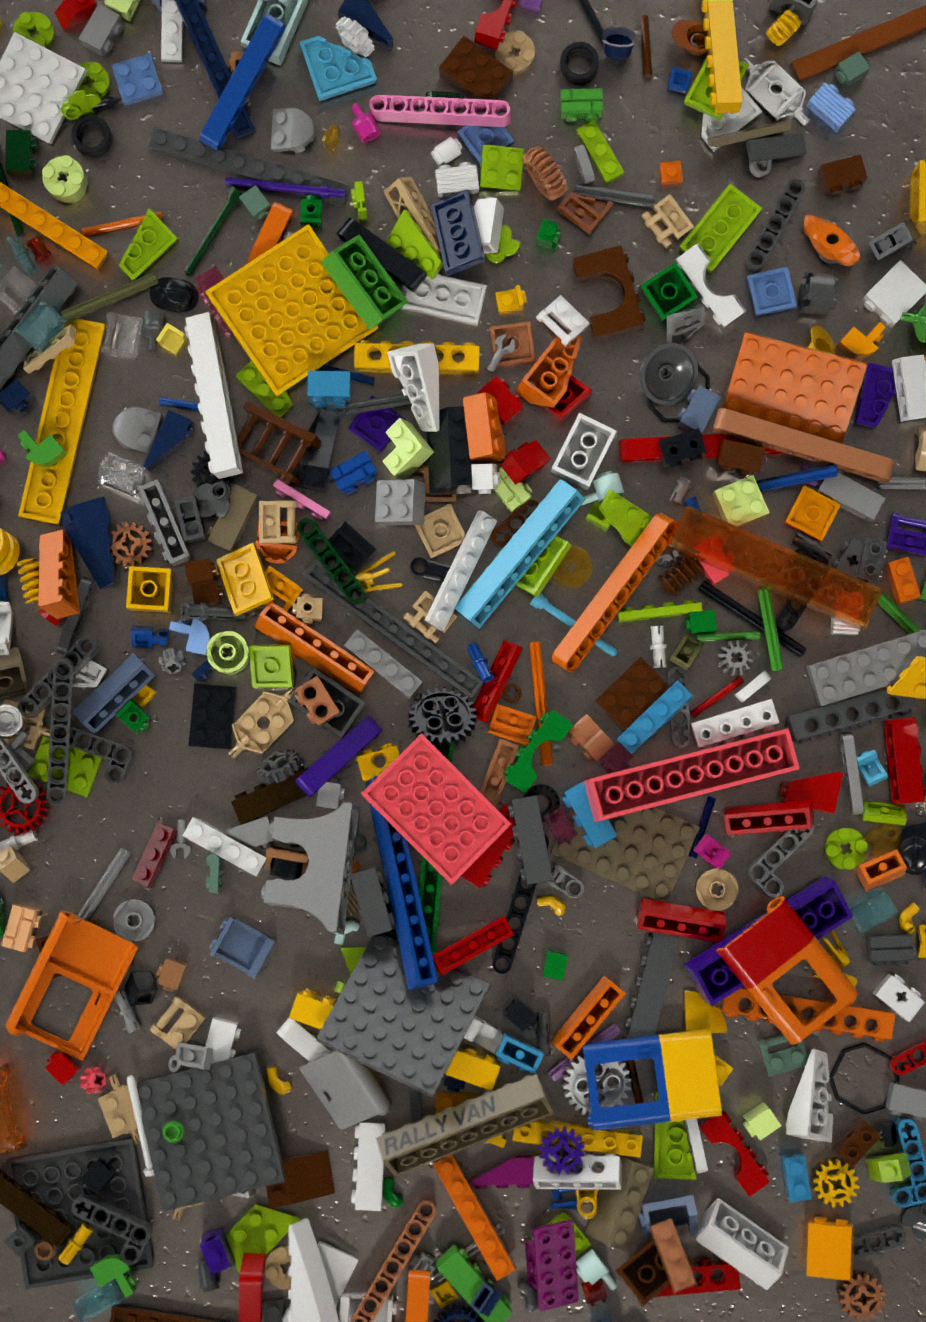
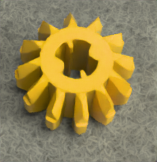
[766,10,801,46]

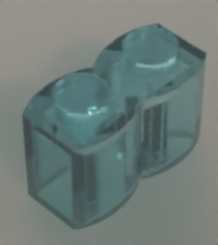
[849,889,898,934]

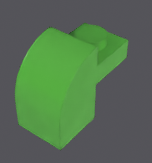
[18,430,68,467]
[90,1254,137,1297]

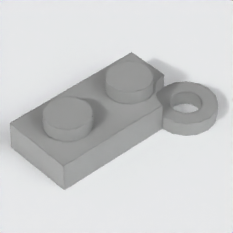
[168,1042,213,1073]

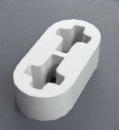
[735,670,771,703]

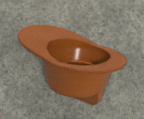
[672,20,709,56]

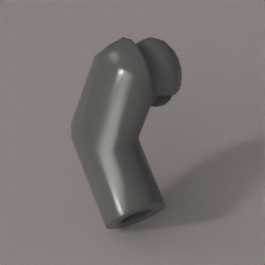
[517,1278,538,1312]

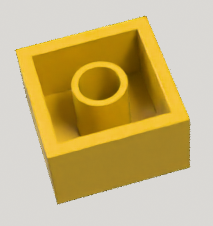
[126,566,175,613]

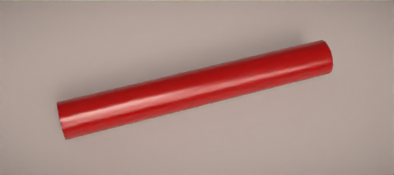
[689,675,744,719]

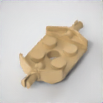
[228,687,297,759]

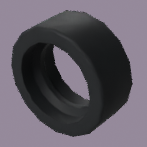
[560,42,599,84]
[71,115,113,157]

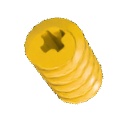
[16,558,39,604]

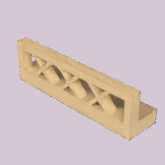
[383,177,441,253]

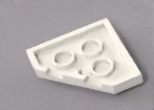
[701,87,762,152]

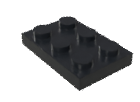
[188,683,237,750]

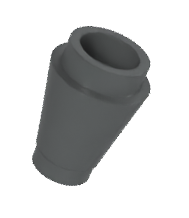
[198,1260,220,1293]

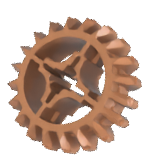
[523,146,568,201]

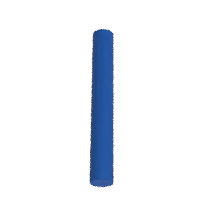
[159,397,199,411]

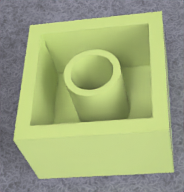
[712,475,770,532]

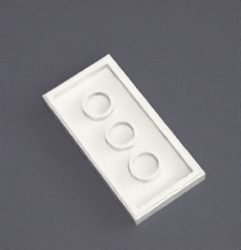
[401,274,487,326]
[282,1241,359,1322]

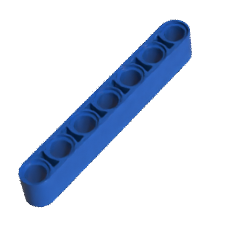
[199,13,286,151]

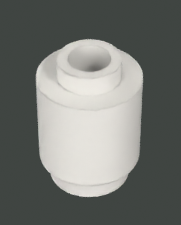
[431,137,462,166]

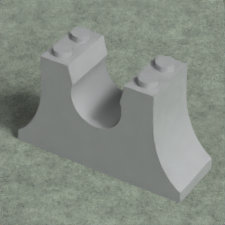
[261,802,360,935]

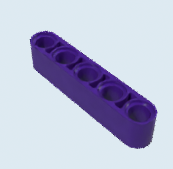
[295,715,383,797]

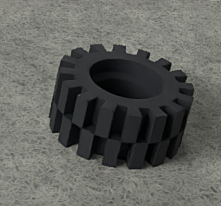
[523,784,560,822]

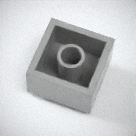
[375,479,426,526]

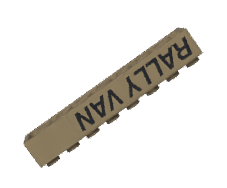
[376,1074,554,1177]

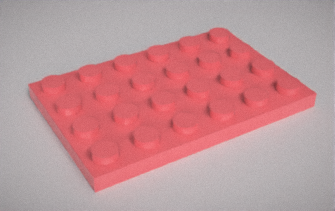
[361,733,511,885]

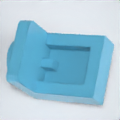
[857,750,888,787]

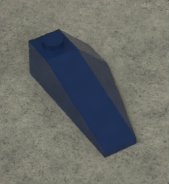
[60,497,116,589]

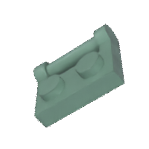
[206,854,224,893]
[757,1034,808,1077]

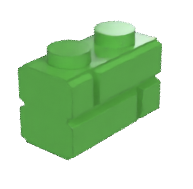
[560,88,603,122]

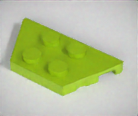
[226,1203,300,1276]

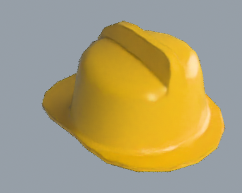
[807,325,836,355]

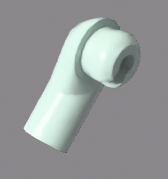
[333,918,360,945]

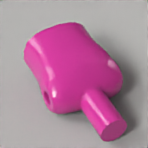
[351,103,381,143]

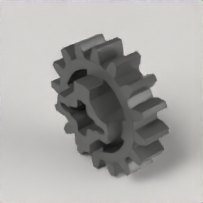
[255,749,302,784]

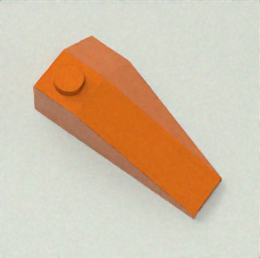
[515,328,582,407]

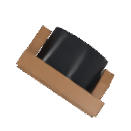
[265,846,309,879]

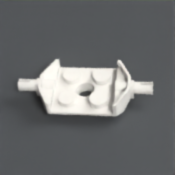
[742,58,810,126]

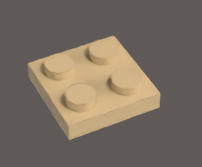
[415,504,466,559]

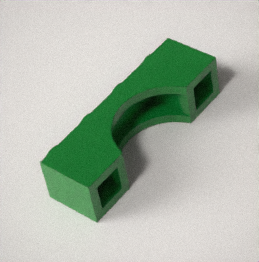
[503,710,573,794]

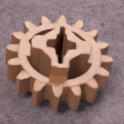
[110,522,153,567]
[838,1272,886,1322]

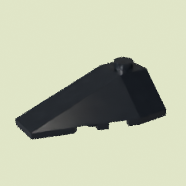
[285,408,341,493]

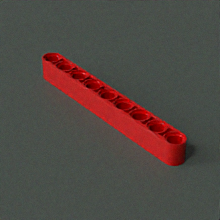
[619,430,803,462]

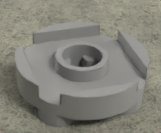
[113,899,157,941]

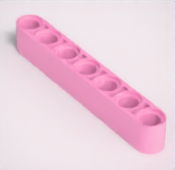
[369,95,512,127]

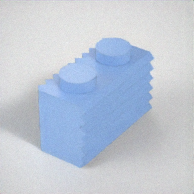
[807,82,856,132]

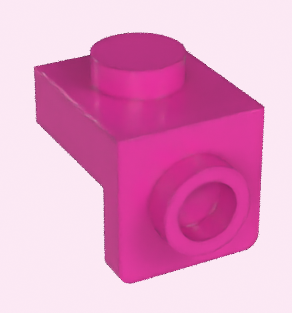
[694,834,731,869]

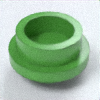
[163,1121,184,1143]

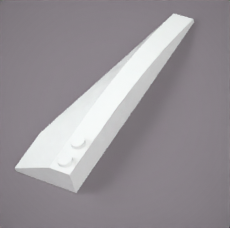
[288,1218,339,1322]

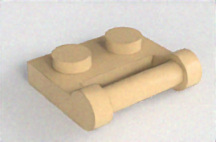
[259,501,298,544]
[150,995,206,1051]

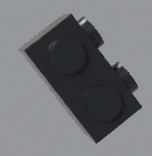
[657,428,706,469]

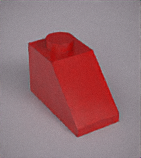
[54,0,97,31]

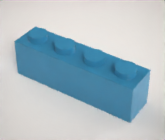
[617,680,695,755]

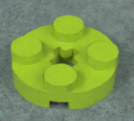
[13,12,55,49]
[79,62,111,99]
[824,828,868,870]

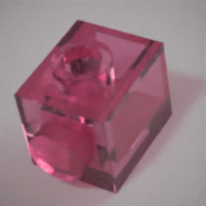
[600,742,634,774]
[544,806,578,845]

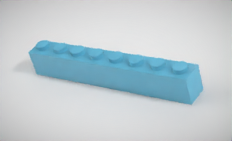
[455,479,586,629]

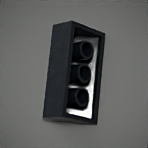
[427,406,472,495]

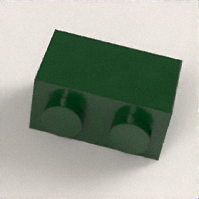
[5,130,38,177]

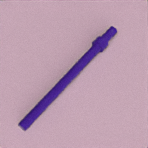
[225,177,347,199]

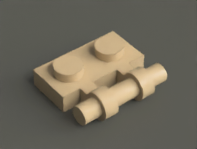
[642,194,694,249]
[403,590,458,644]

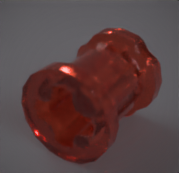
[26,236,52,263]

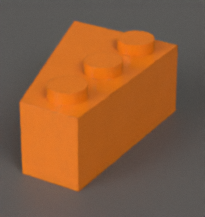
[463,392,508,464]

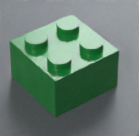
[639,262,698,322]

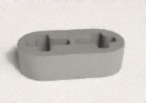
[573,144,595,184]

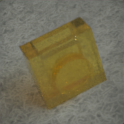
[322,124,340,152]

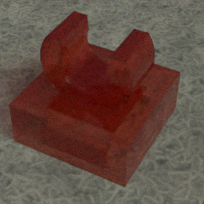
[581,1278,608,1306]

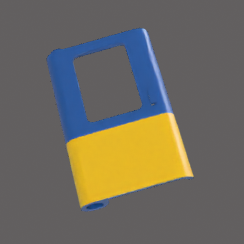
[583,1029,722,1131]

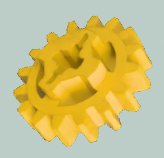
[812,1159,860,1207]

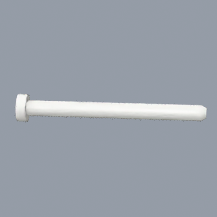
[127,1075,154,1177]

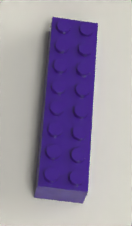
[684,876,854,1006]

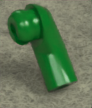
[382,1177,404,1208]

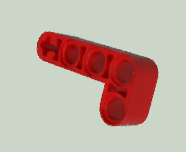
[239,1253,266,1322]

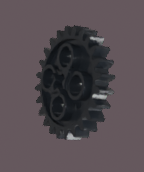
[408,687,477,748]

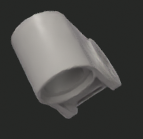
[545,863,584,898]

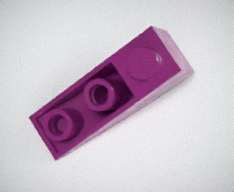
[470,1155,534,1189]

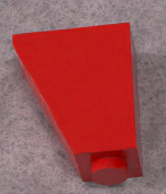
[780,772,843,814]

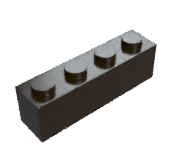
[231,765,318,825]

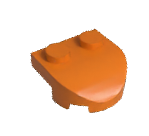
[256,519,300,564]

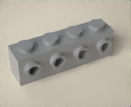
[138,479,193,567]

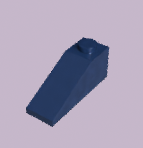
[338,0,394,49]
[143,410,195,471]

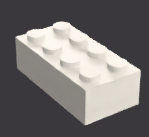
[695,1198,789,1290]

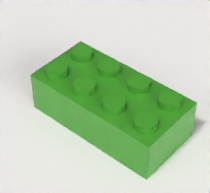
[321,234,409,330]

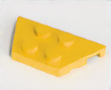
[886,656,926,699]

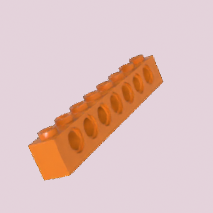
[720,987,895,1042]

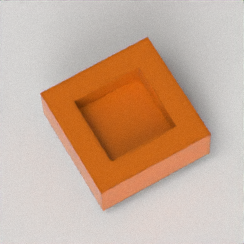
[659,161,683,185]

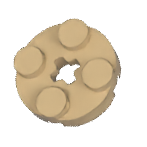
[494,31,535,74]
[695,868,739,911]
[265,1244,291,1289]

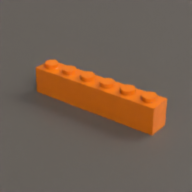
[255,601,375,697]
[433,1154,517,1281]

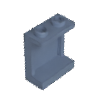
[209,916,277,979]
[639,1195,698,1243]

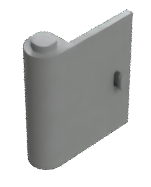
[299,1050,392,1130]

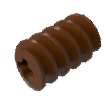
[657,555,705,596]

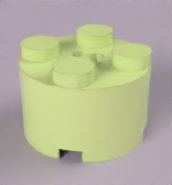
[42,155,88,204]
[207,631,250,675]

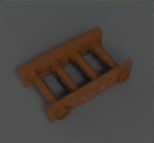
[237,401,322,485]

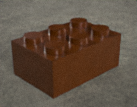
[439,35,513,100]
[594,657,670,732]
[615,1239,694,1307]

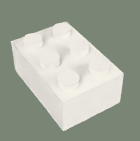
[551,413,617,491]

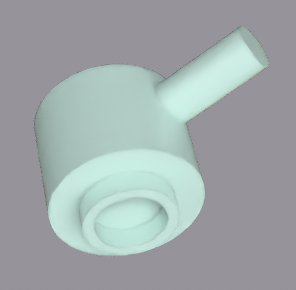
[582,471,625,506]
[576,1248,618,1290]

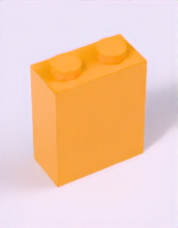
[807,1217,854,1281]

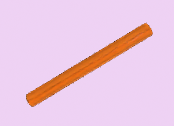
[529,642,553,766]

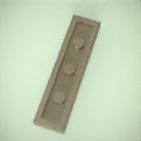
[707,121,792,147]

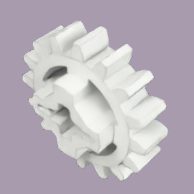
[335,16,375,57]

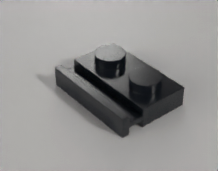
[329,521,376,572]

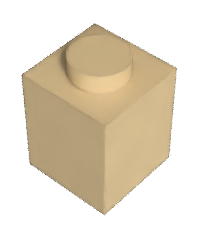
[0,845,30,883]

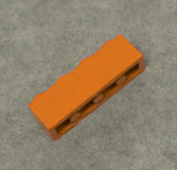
[551,976,626,1060]

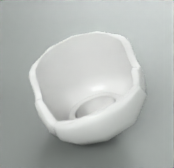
[0,704,23,736]

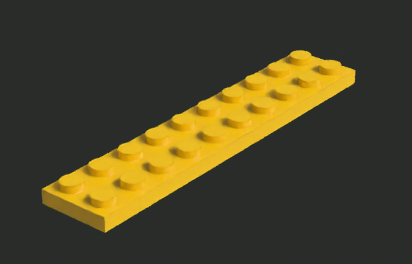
[18,318,106,526]

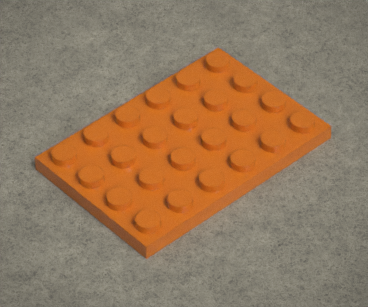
[723,332,867,444]

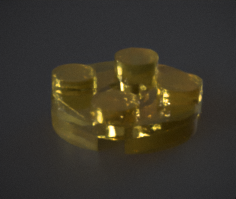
[552,546,593,588]

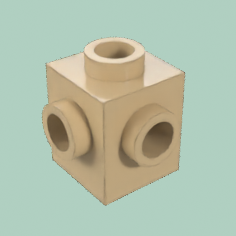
[292,594,323,625]

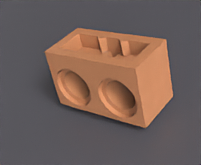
[295,676,341,726]

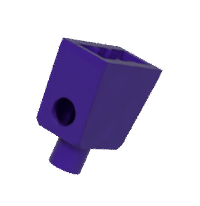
[200,1226,236,1275]

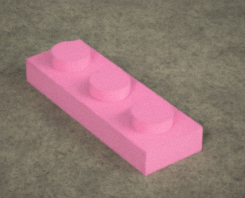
[273,479,331,522]

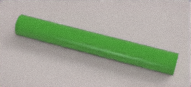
[697,631,760,641]

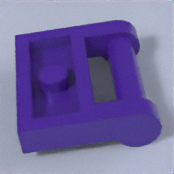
[886,512,926,556]

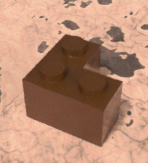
[184,558,225,606]

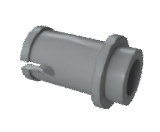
[670,477,692,505]

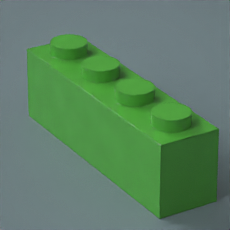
[435,1244,513,1322]

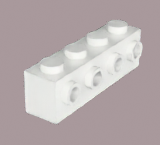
[690,699,779,750]

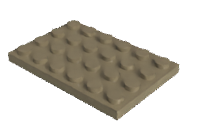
[550,777,700,903]

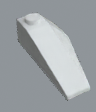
[387,343,440,432]
[786,1049,833,1143]

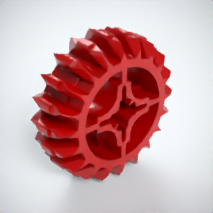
[0,778,50,835]

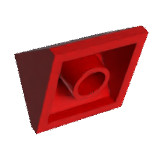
[543,375,592,425]

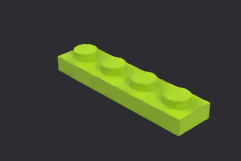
[617,600,703,623]

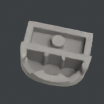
[271,108,316,153]
[112,407,161,454]

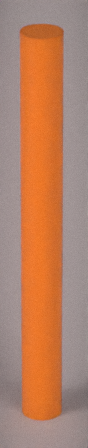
[81,212,164,236]

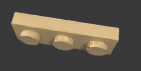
[23,324,76,374]

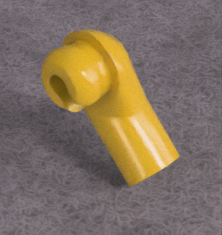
[266,1067,291,1095]

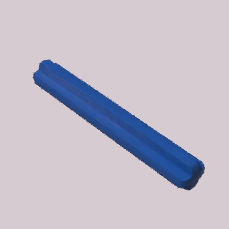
[756,464,838,492]

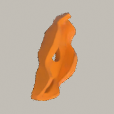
[803,215,861,266]

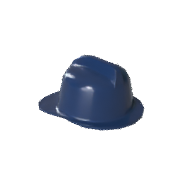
[602,27,635,64]

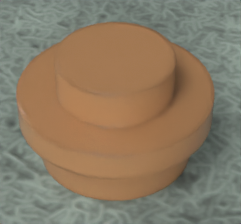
[34,1238,57,1261]

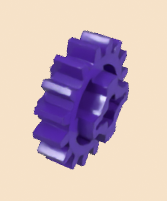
[539,1126,585,1175]

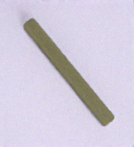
[61,273,158,323]

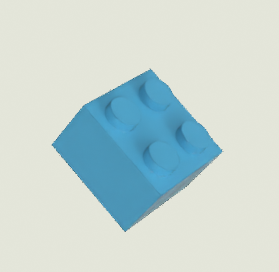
[307,371,352,408]

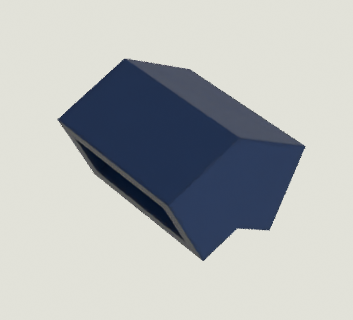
[470,1282,502,1317]

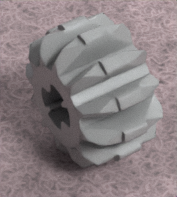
[717,640,754,676]

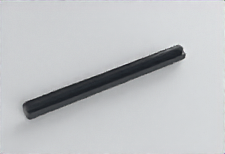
[698,581,807,657]

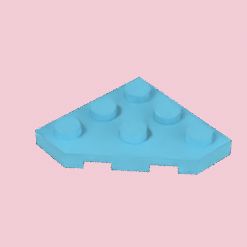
[299,36,377,101]

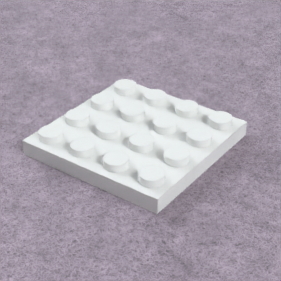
[0,32,88,145]

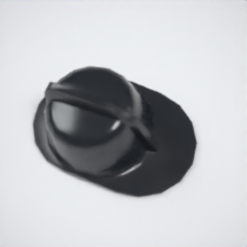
[150,277,198,312]
[898,824,926,875]

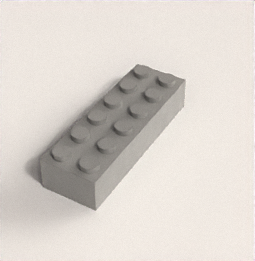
[805,629,926,706]

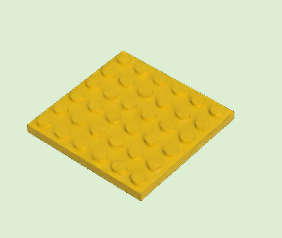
[205,224,379,397]

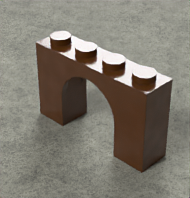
[572,245,646,342]

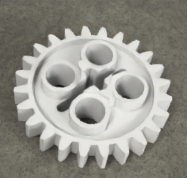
[562,1054,631,1115]

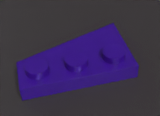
[854,362,896,428]

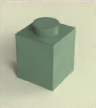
[835,51,870,88]
[239,185,271,223]

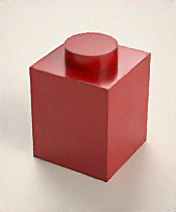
[45,1051,81,1086]

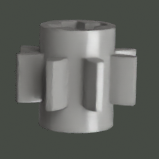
[159,648,186,674]
[409,1251,436,1277]

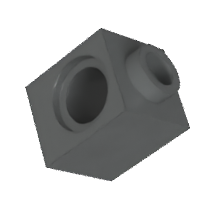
[4,1222,40,1257]

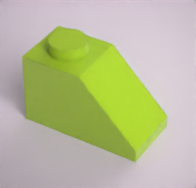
[865,1153,912,1183]

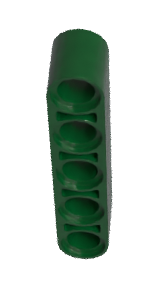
[297,518,368,605]

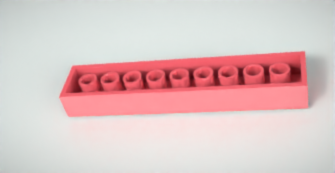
[583,728,800,822]

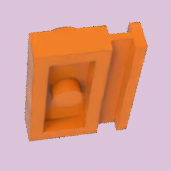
[488,704,537,745]

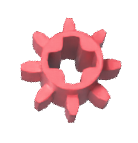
[79,1067,107,1094]

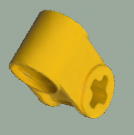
[576,1189,598,1219]

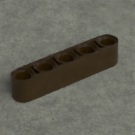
[0,1169,73,1247]

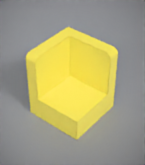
[156,323,188,356]

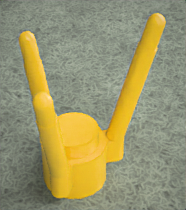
[356,551,403,593]
[823,930,850,969]

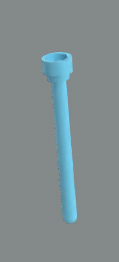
[530,592,617,656]

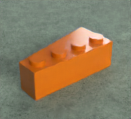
[38,529,80,619]

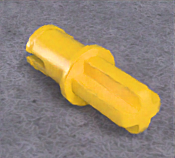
[58,1223,94,1265]

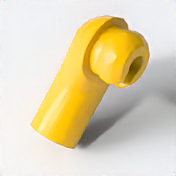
[536,894,566,916]
[899,902,920,934]

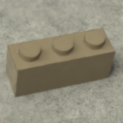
[207,484,259,553]

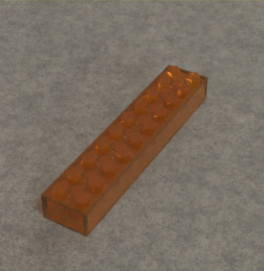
[668,505,883,631]

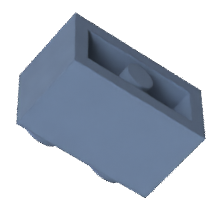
[677,385,721,434]

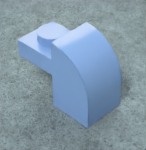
[169,619,212,656]

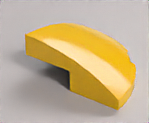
[684,990,727,1034]

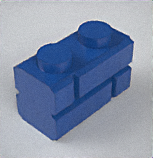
[329,450,378,495]

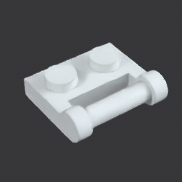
[536,295,590,347]

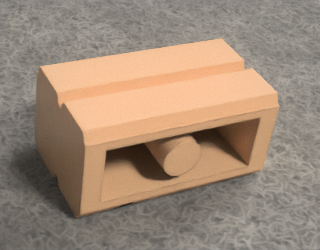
[1,904,42,952]

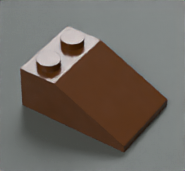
[266,1150,335,1208]

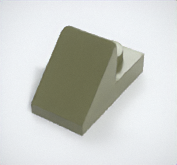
[669,632,704,671]

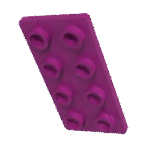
[525,1220,579,1312]

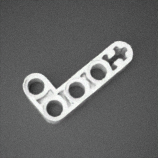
[464,1015,518,1068]

